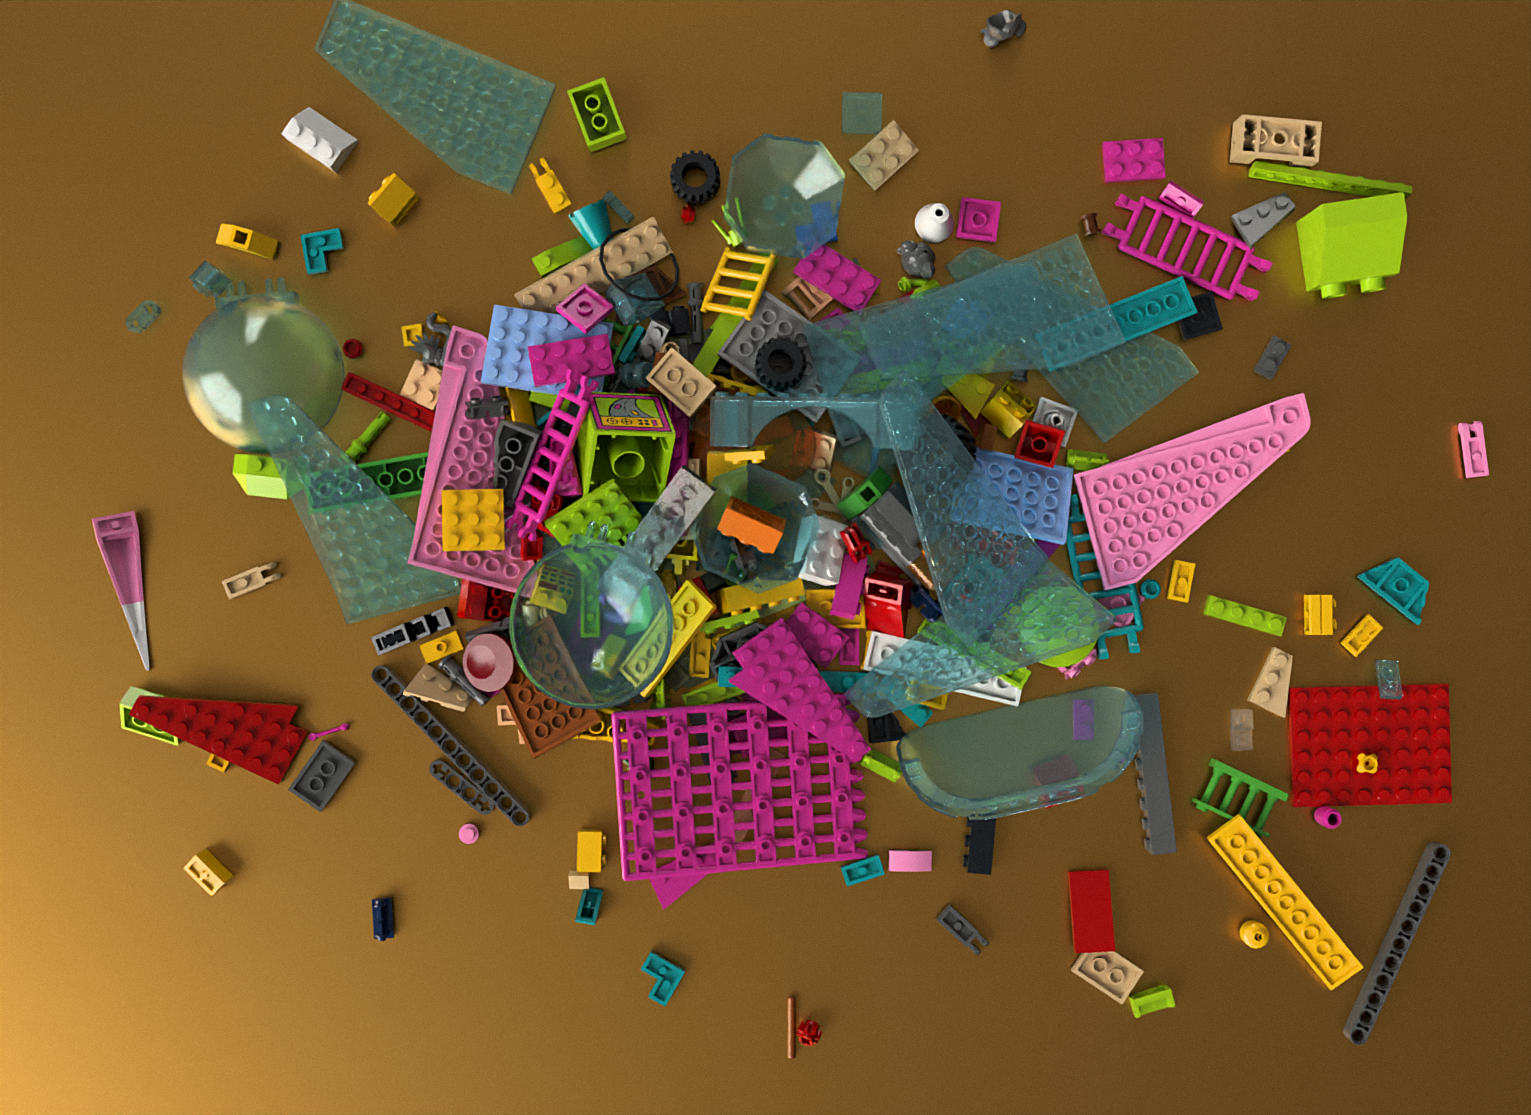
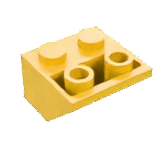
[368,173,420,227]
[980,380,1037,439]

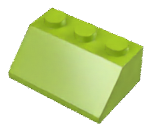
[119,686,181,746]

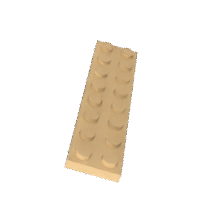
[514,217,673,315]

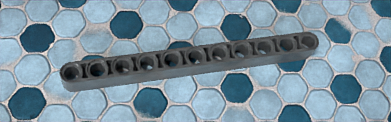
[371,665,532,827]
[1343,841,1451,1045]

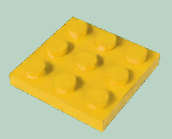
[441,489,505,552]

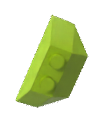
[233,454,314,500]

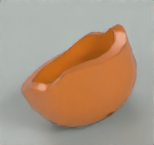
[928,394,961,420]

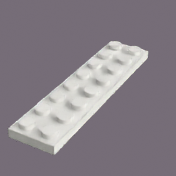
[863,631,1027,706]

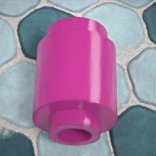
[1314,806,1342,829]

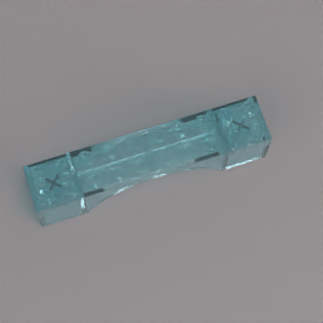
[710,392,918,449]

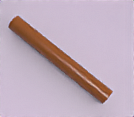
[788,997,796,1059]

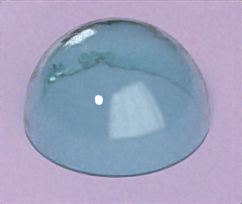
[182,277,344,454]
[509,520,675,709]

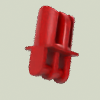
[839,522,873,564]

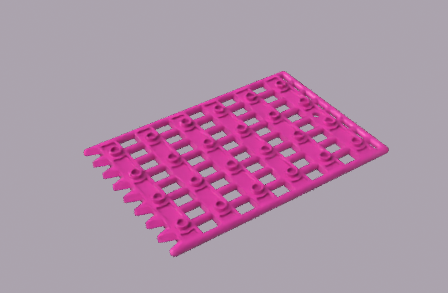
[611,693,868,881]

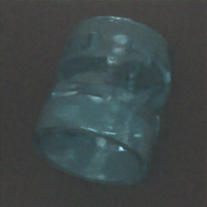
[621,362,654,389]

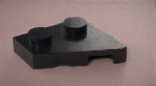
[866,701,908,743]

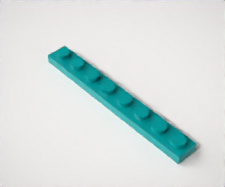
[718,666,877,693]

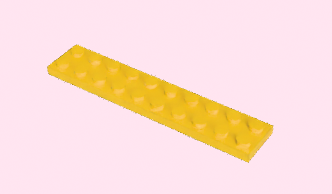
[1207,814,1364,991]

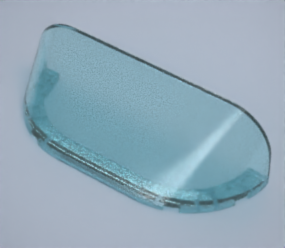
[896,686,1144,820]

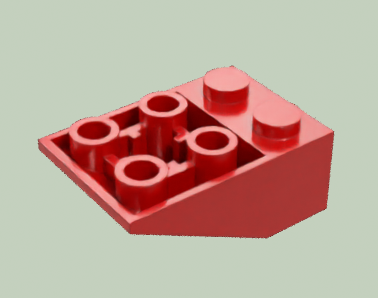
[863,572,912,638]
[457,579,525,625]

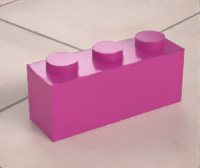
[830,553,870,620]

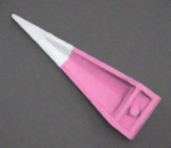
[92,511,150,671]

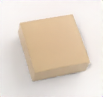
[568,870,590,889]

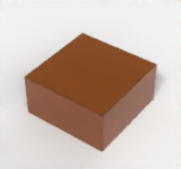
[974,421,998,451]

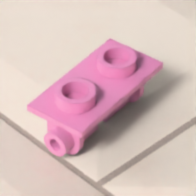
[1057,649,1097,680]

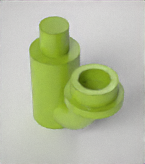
[898,277,940,303]

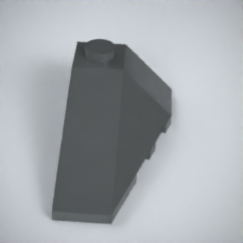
[493,419,543,508]

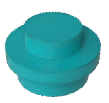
[1140,579,1161,599]

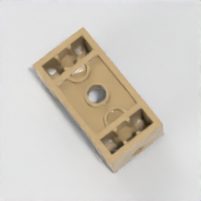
[1230,114,1322,169]

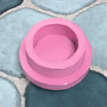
[459,824,479,844]

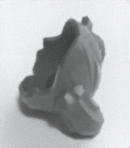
[980,10,1026,47]
[896,240,936,280]

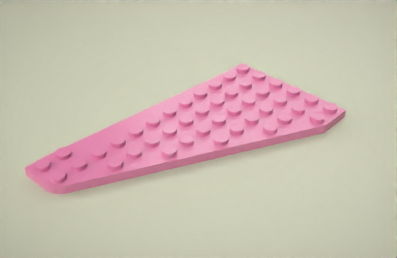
[407,325,534,596]
[1074,393,1311,590]

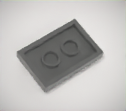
[288,740,357,812]

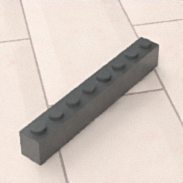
[1128,692,1177,855]

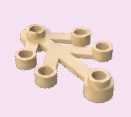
[808,468,861,530]

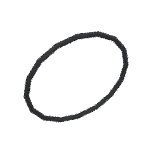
[599,228,679,302]

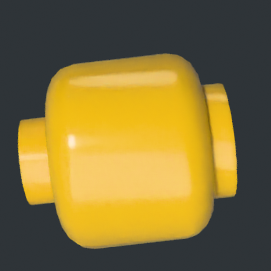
[1240,920,1269,949]

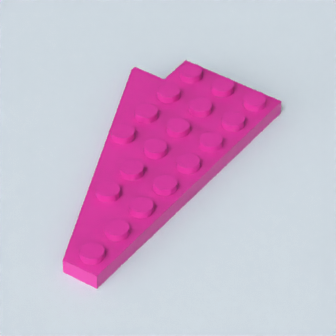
[728,618,871,761]

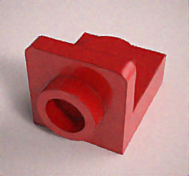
[518,530,543,561]

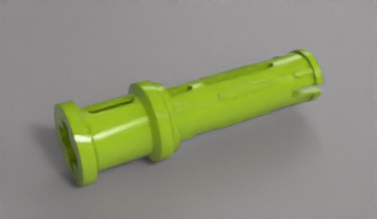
[341,411,391,465]

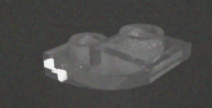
[1230,709,1254,751]

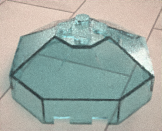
[723,133,845,259]
[690,463,821,594]

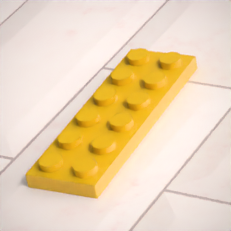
[619,580,717,697]

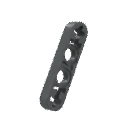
[429,759,495,815]

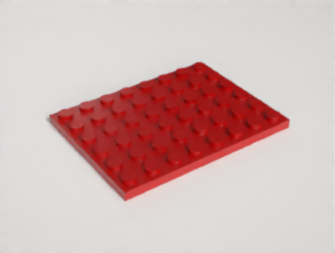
[1288,683,1452,807]

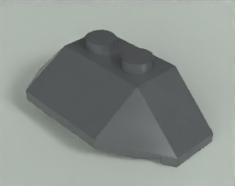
[710,621,768,683]

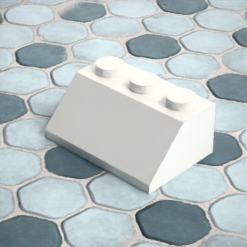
[281,107,358,173]

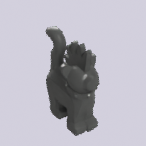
[409,312,452,367]

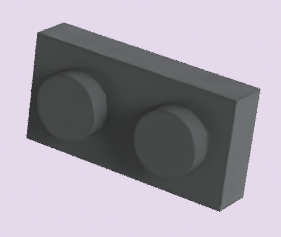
[1253,335,1291,380]

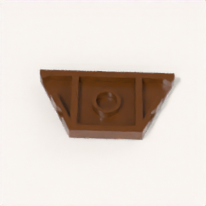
[615,265,688,324]

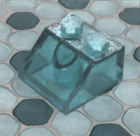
[605,273,665,326]

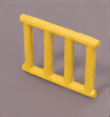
[700,247,777,321]

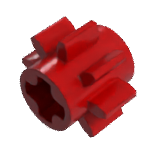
[796,1020,822,1046]

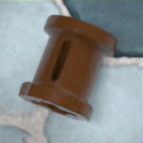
[1079,213,1101,237]

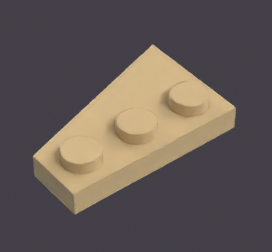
[1247,647,1293,718]
[403,663,474,712]

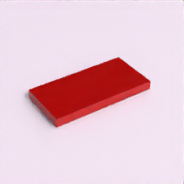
[1068,870,1116,953]

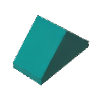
[575,887,603,925]

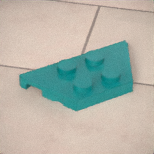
[1357,557,1430,625]

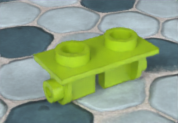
[1066,449,1109,471]
[860,747,904,783]

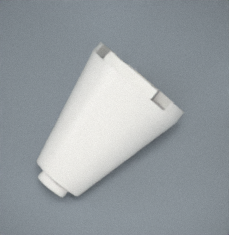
[915,203,954,243]

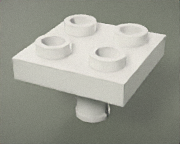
[1032,397,1079,448]

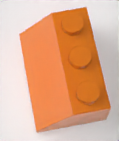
[717,496,787,554]

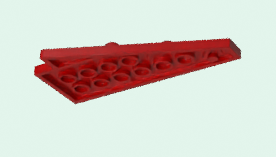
[128,695,307,785]

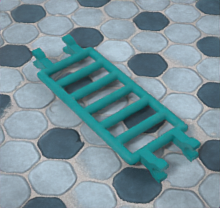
[1066,494,1144,660]

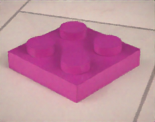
[956,197,1001,243]
[556,283,614,334]

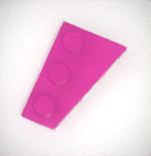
[549,438,583,498]

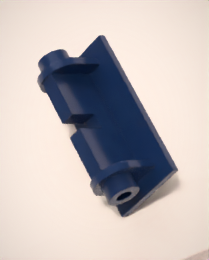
[909,584,946,623]
[372,898,394,941]

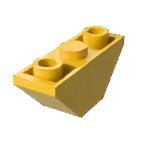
[216,224,279,260]

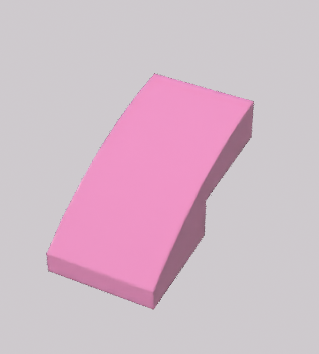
[889,850,932,872]

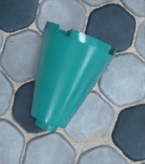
[568,199,613,250]

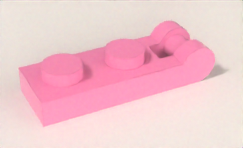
[1458,421,1489,478]

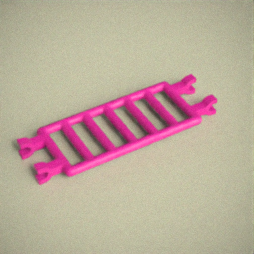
[1102,194,1273,301]
[505,369,599,542]

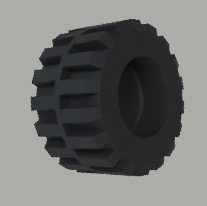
[670,150,720,205]
[755,336,807,391]

